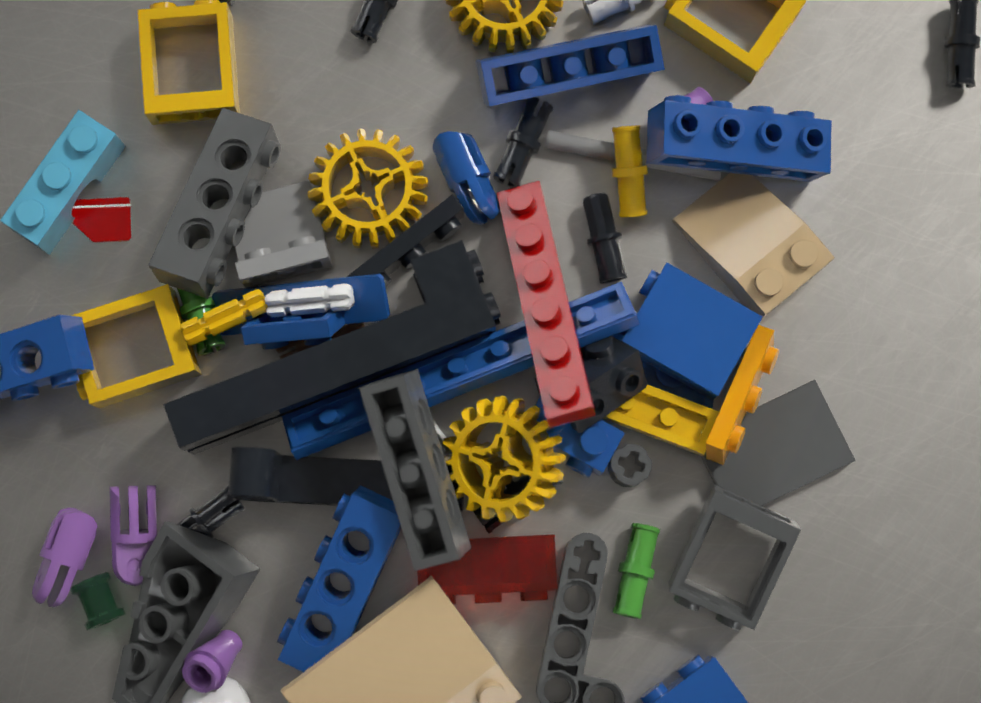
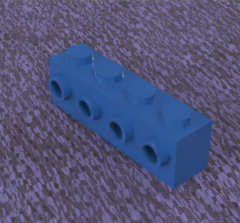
[646,95,832,182]

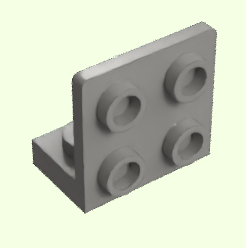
[224,181,332,288]

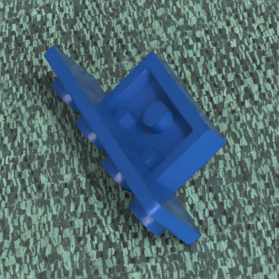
[212,274,390,350]

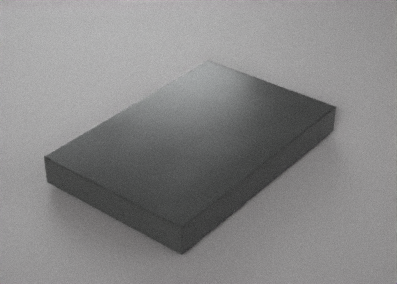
[701,379,856,520]

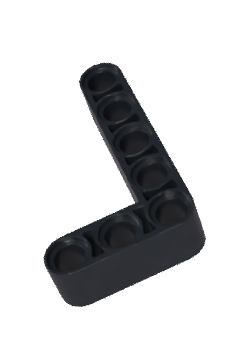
[228,447,464,512]

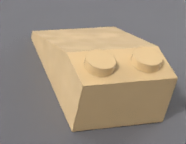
[672,173,835,318]

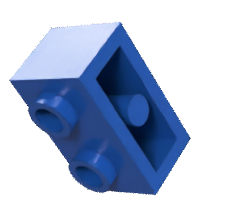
[525,395,625,478]

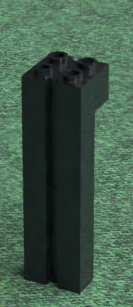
[163,240,501,455]

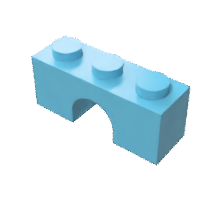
[0,110,126,255]

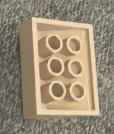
[281,576,522,703]

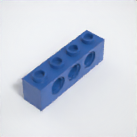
[475,25,665,106]
[0,314,95,401]
[277,485,401,672]

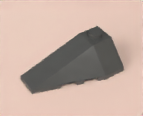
[112,521,260,703]

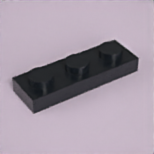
[347,194,464,287]

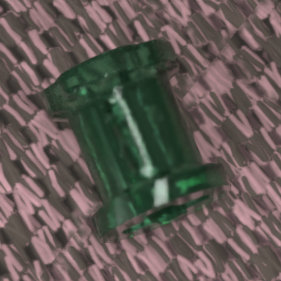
[70,572,126,631]

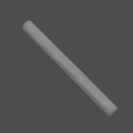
[545,131,721,181]

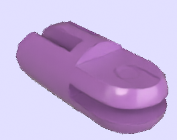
[109,485,157,586]
[32,507,97,607]

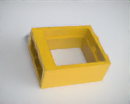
[138,0,240,125]
[664,0,806,84]
[71,284,202,409]

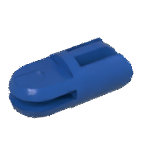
[432,131,500,225]

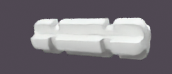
[265,284,355,317]

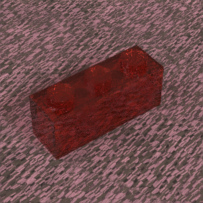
[417,534,558,605]

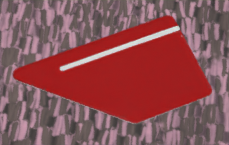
[72,197,131,242]

